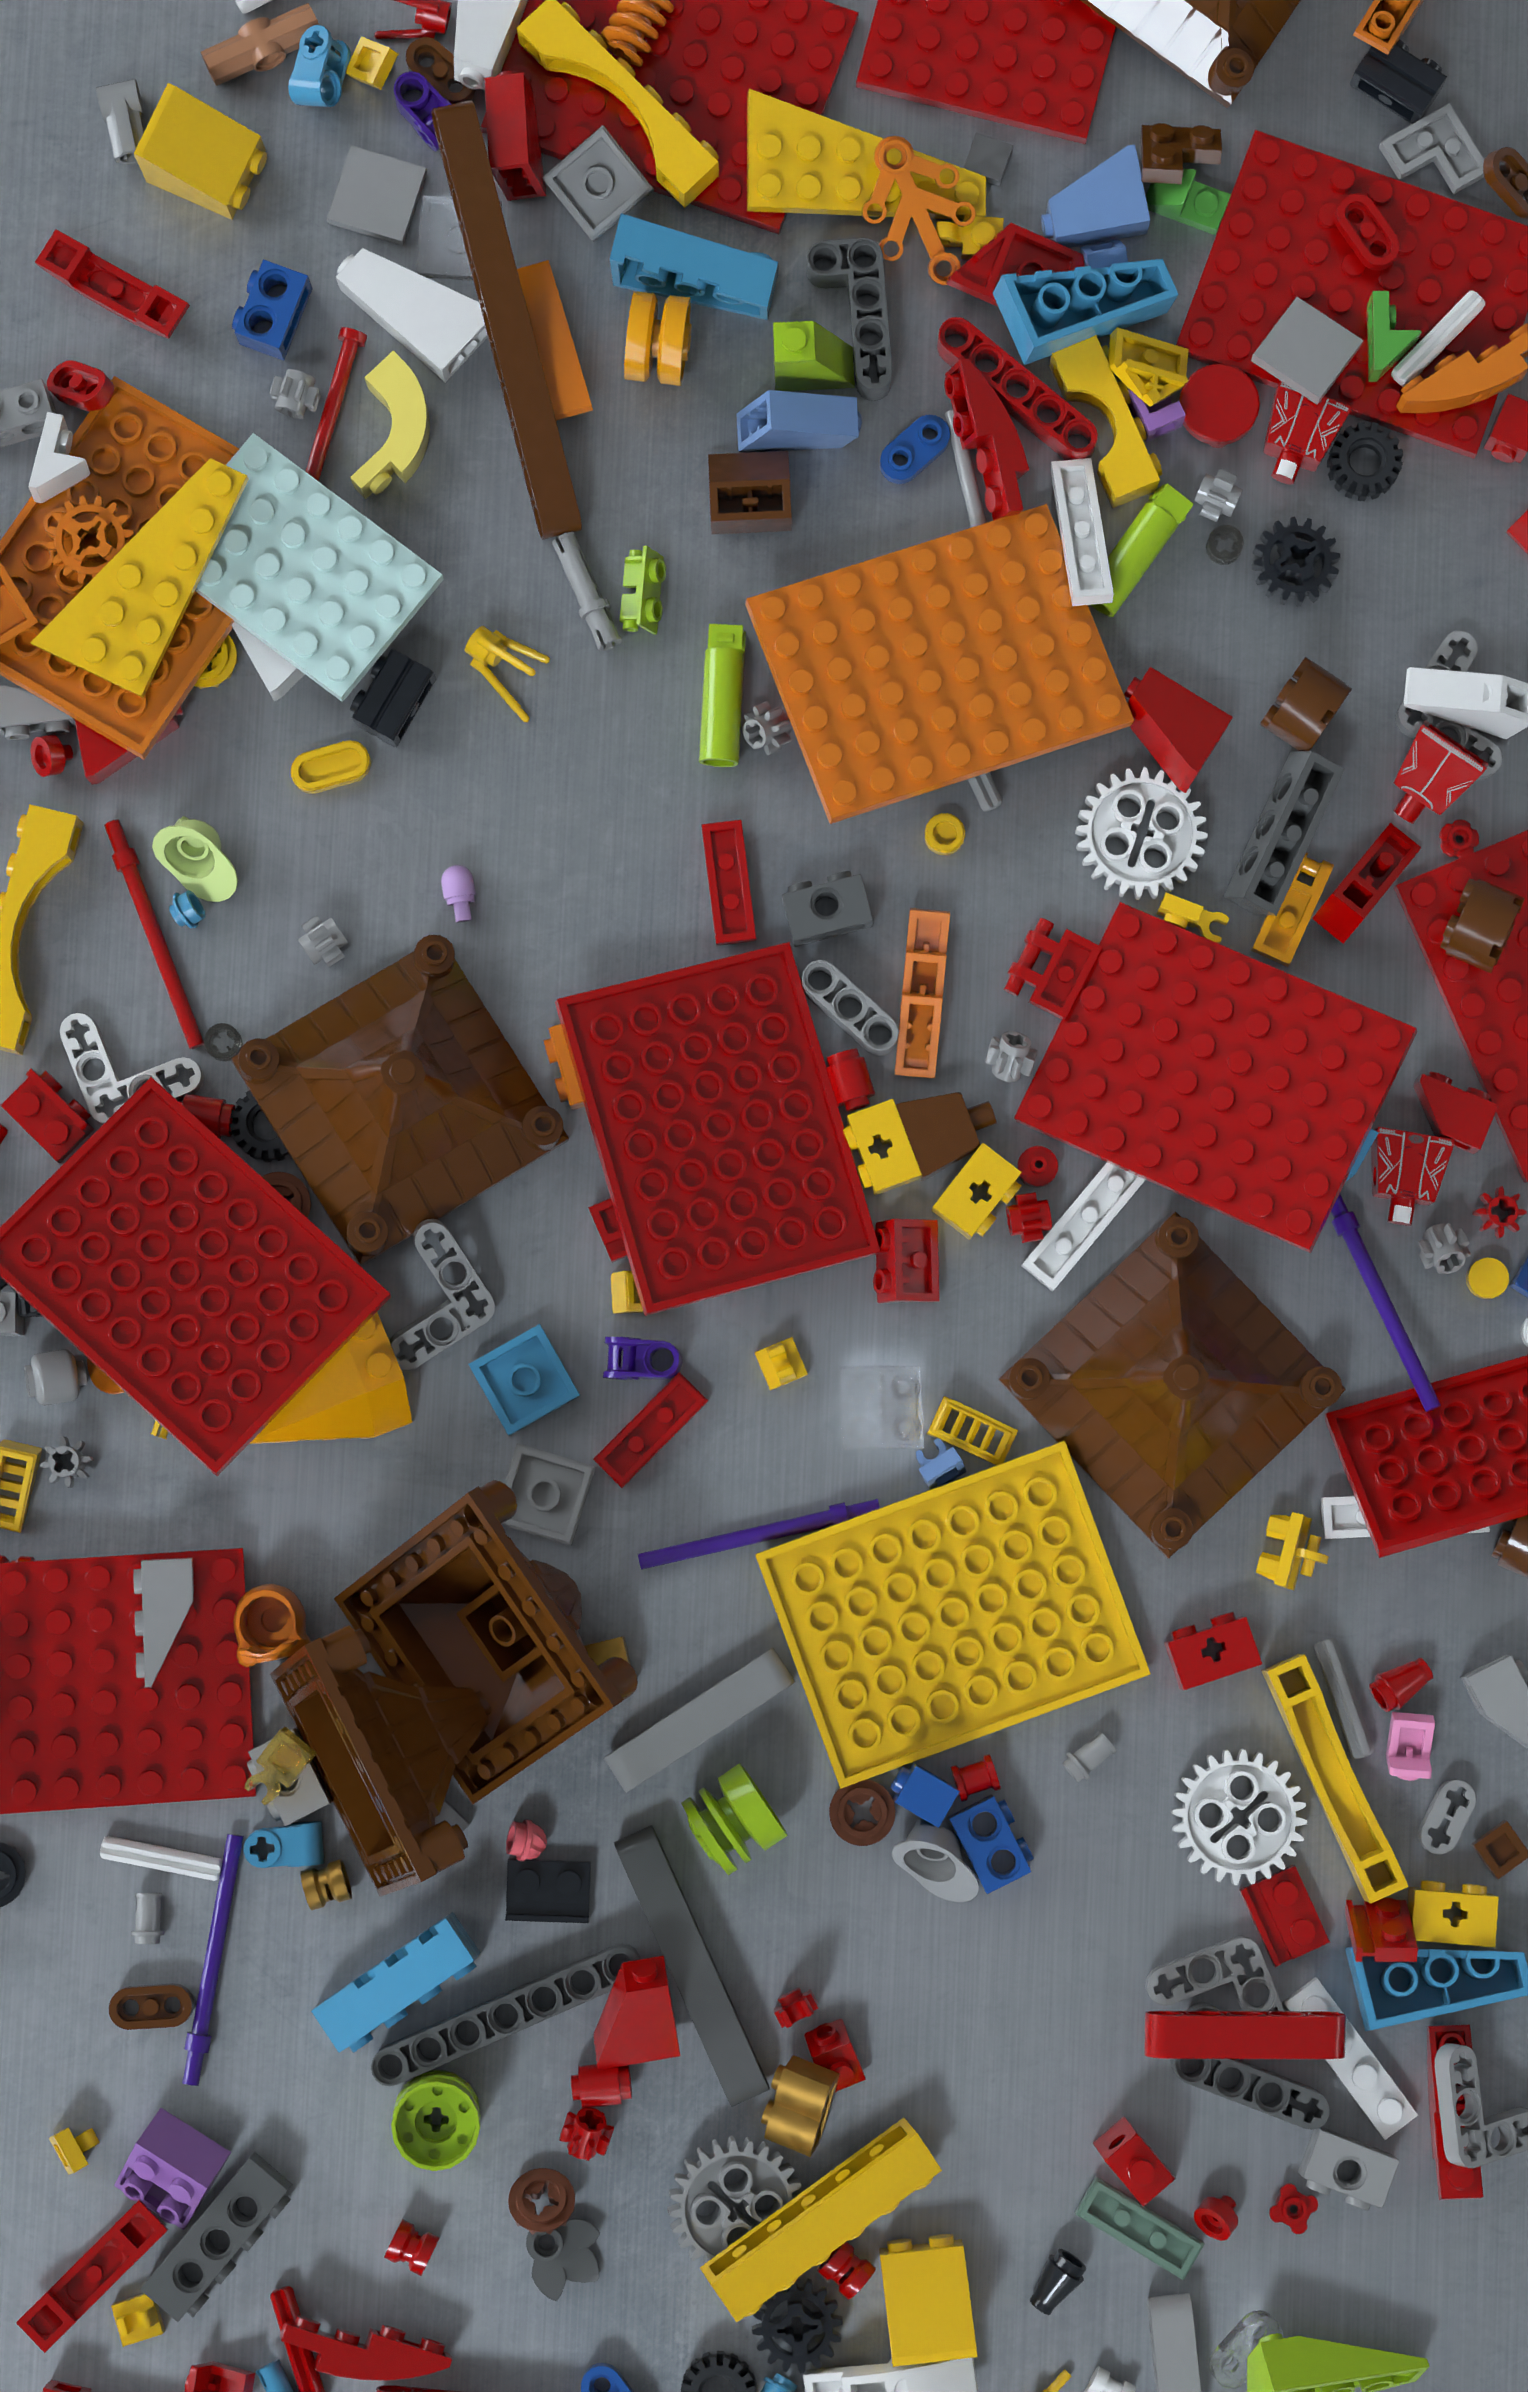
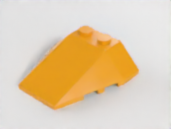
[249,1312,412,1444]

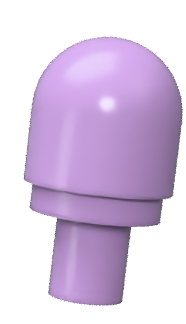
[441,865,476,923]

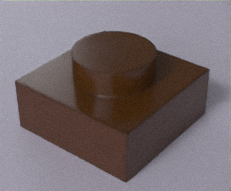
[1471,1820,1528,1879]

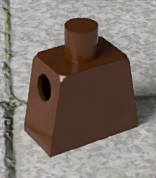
[896,1092,997,1181]

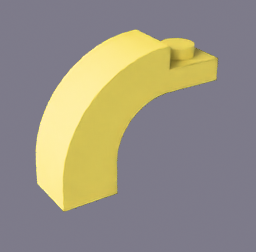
[350,350,430,499]

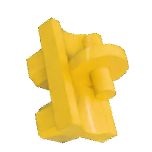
[1256,1512,1329,1591]

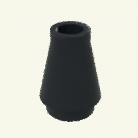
[1030,2249,1086,2315]

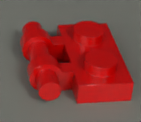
[1004,918,1102,1019]

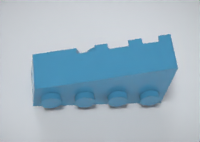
[610,213,778,320]
[993,259,1179,365]
[311,1912,481,2053]
[1345,1947,1528,2031]

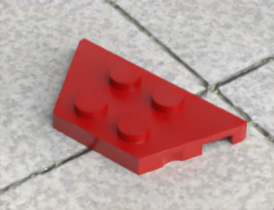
[946,222,1084,307]

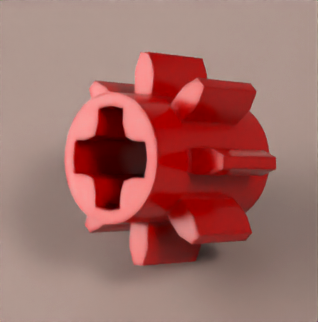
[1472,1186,1527,1239]
[1006,1192,1052,1243]
[559,2107,614,2161]

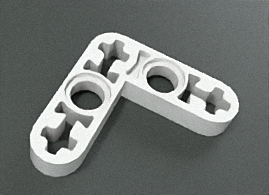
[60,1013,204,1124]

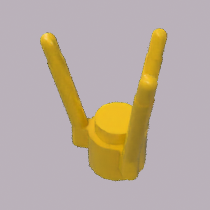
[465,626,550,722]

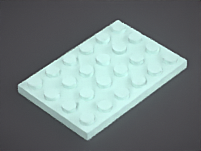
[195,433,444,702]

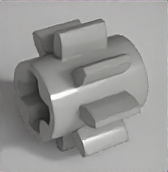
[269,369,321,419]
[1194,468,1243,522]
[743,701,792,755]
[298,915,348,967]
[985,1031,1038,1082]
[1418,1223,1471,1274]
[40,1436,94,1488]

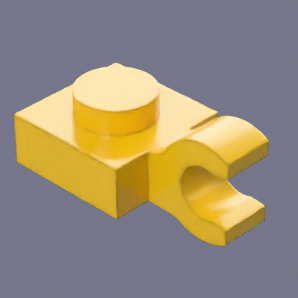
[936,215,1004,260]
[1156,892,1230,944]

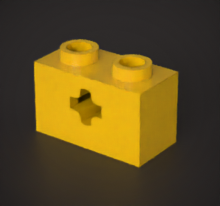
[843,1099,922,1196]
[931,1143,1022,1240]
[1407,1880,1499,1947]

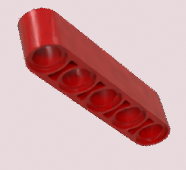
[937,317,1098,460]
[1144,2011,1346,2059]

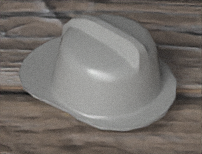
[891,1818,980,1902]

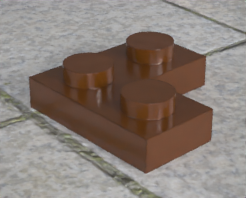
[1140,123,1222,184]

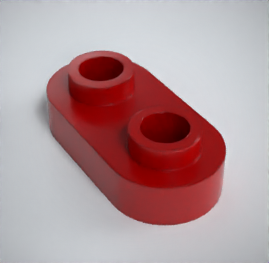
[1335,194,1400,270]
[47,360,114,412]

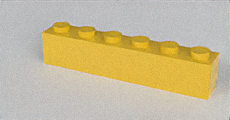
[700,2117,942,2322]

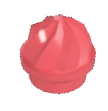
[506,1819,547,1861]

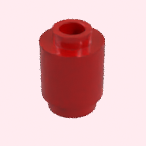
[826,1048,875,1111]
[178,1094,236,1139]
[571,2064,632,2108]

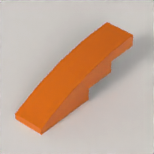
[517,260,593,421]
[895,908,950,1079]

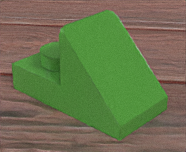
[1146,169,1231,236]
[1367,291,1422,382]

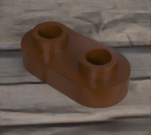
[406,37,476,104]
[1483,147,1528,219]
[109,1983,194,2030]

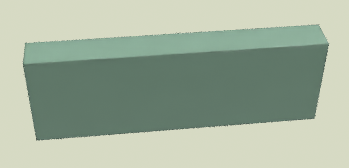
[1075,2176,1205,2280]

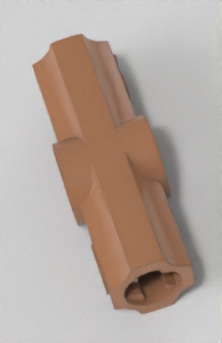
[200,3,319,86]

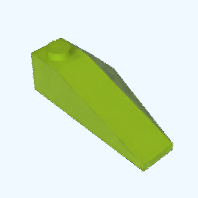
[1247,2333,1430,2392]

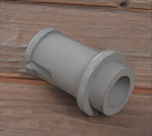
[1062,1731,1117,1782]
[131,1893,164,1944]

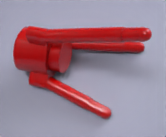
[374,0,452,39]

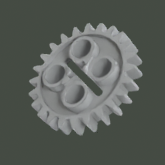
[667,2136,801,2265]

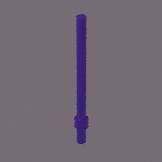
[1331,1194,1441,1412]
[638,1499,880,1570]
[182,1834,244,2086]

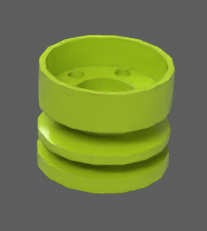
[681,1763,788,1875]
[391,2069,481,2171]

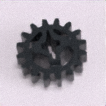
[1251,516,1341,606]
[752,2279,843,2374]

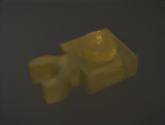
[245,1727,317,1805]

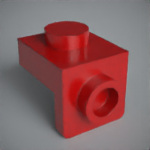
[804,2019,866,2092]
[185,2361,256,2392]

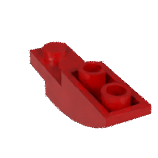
[944,359,1029,520]
[1427,2024,1483,2200]
[280,2316,453,2381]

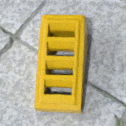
[927,1396,1018,1465]
[0,1439,42,1533]

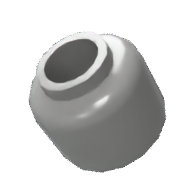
[24,1349,87,1406]

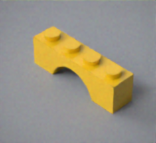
[1049,335,1163,509]

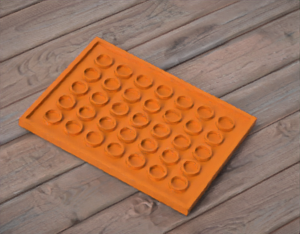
[0,376,239,760]
[745,504,1134,824]

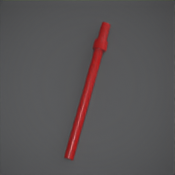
[104,819,205,1049]

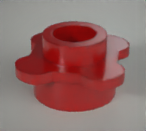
[1269,2183,1318,2234]

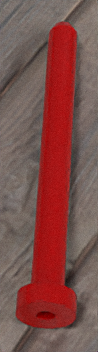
[305,327,367,482]

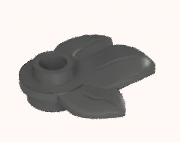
[526,2218,600,2301]

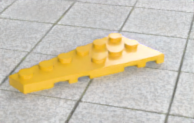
[747,89,986,220]
[31,458,249,698]

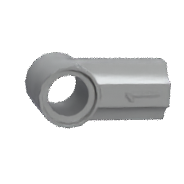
[96,79,145,165]

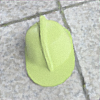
[152,816,238,902]

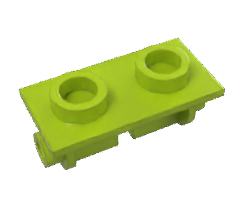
[619,546,666,635]

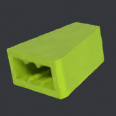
[773,321,855,391]

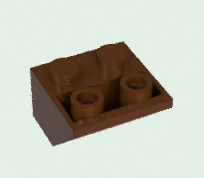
[708,451,792,535]

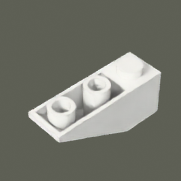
[1404,667,1528,739]

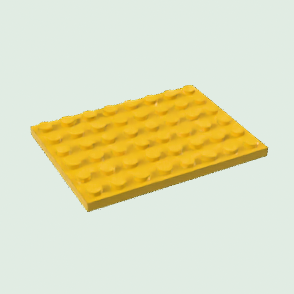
[755,1441,1151,1789]

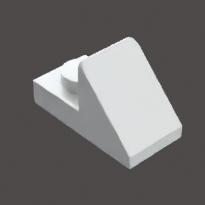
[28,412,90,503]

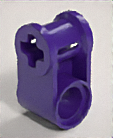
[393,71,451,152]
[603,1337,683,1380]

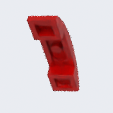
[35,229,190,339]
[16,2200,169,2353]

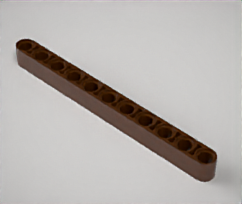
[431,100,582,540]

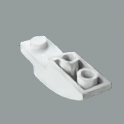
[803,2357,979,2392]

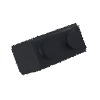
[1350,39,1447,124]
[350,649,436,748]

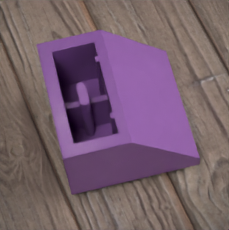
[114,2108,231,2230]

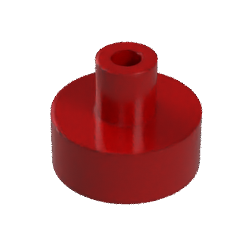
[30,735,73,777]
[1017,1146,1058,1188]
[1194,2195,1239,2241]

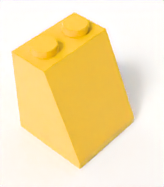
[134,83,267,220]
[879,2234,978,2367]

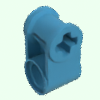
[288,25,351,107]
[243,1821,325,1868]

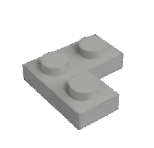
[1379,103,1484,194]

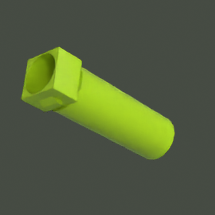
[1091,483,1194,617]
[699,624,746,767]

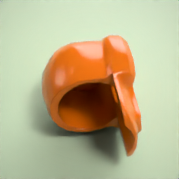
[234,1584,311,1667]

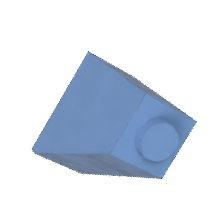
[1041,144,1150,248]
[736,390,862,453]

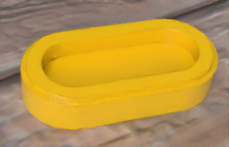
[291,740,371,794]

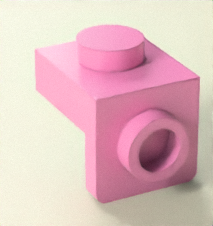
[1386,1712,1435,1781]

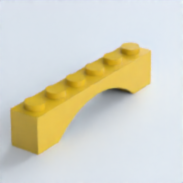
[517,0,719,208]
[0,804,84,1055]
[1261,1654,1409,1904]

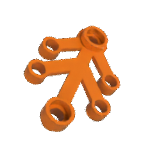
[862,136,976,285]

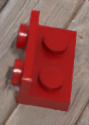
[0,1068,94,1163]
[873,1219,940,1303]

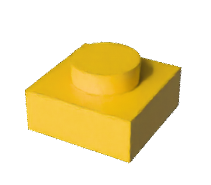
[346,36,398,90]

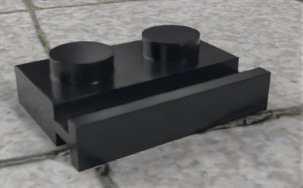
[505,1859,591,1923]

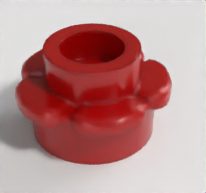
[1439,819,1479,859]

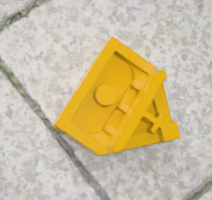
[1109,327,1189,407]

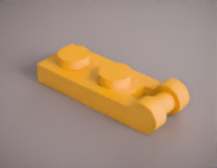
[1251,852,1334,967]

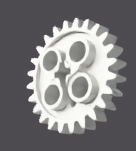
[1075,767,1208,900]
[1171,1749,1307,1885]

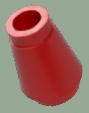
[1369,1657,1433,1712]

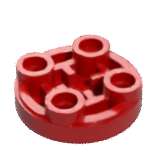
[1179,364,1260,448]

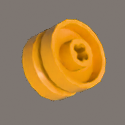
[624,291,692,386]

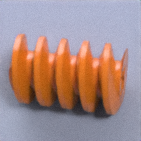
[601,0,674,67]

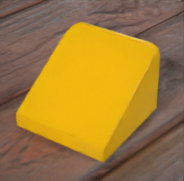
[611,1271,644,1314]

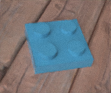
[468,1324,581,1436]

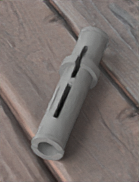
[552,532,622,651]

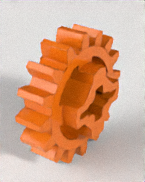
[46,495,135,585]

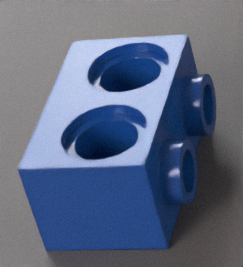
[232,259,313,361]
[890,1762,960,1828]
[948,1794,1034,1894]

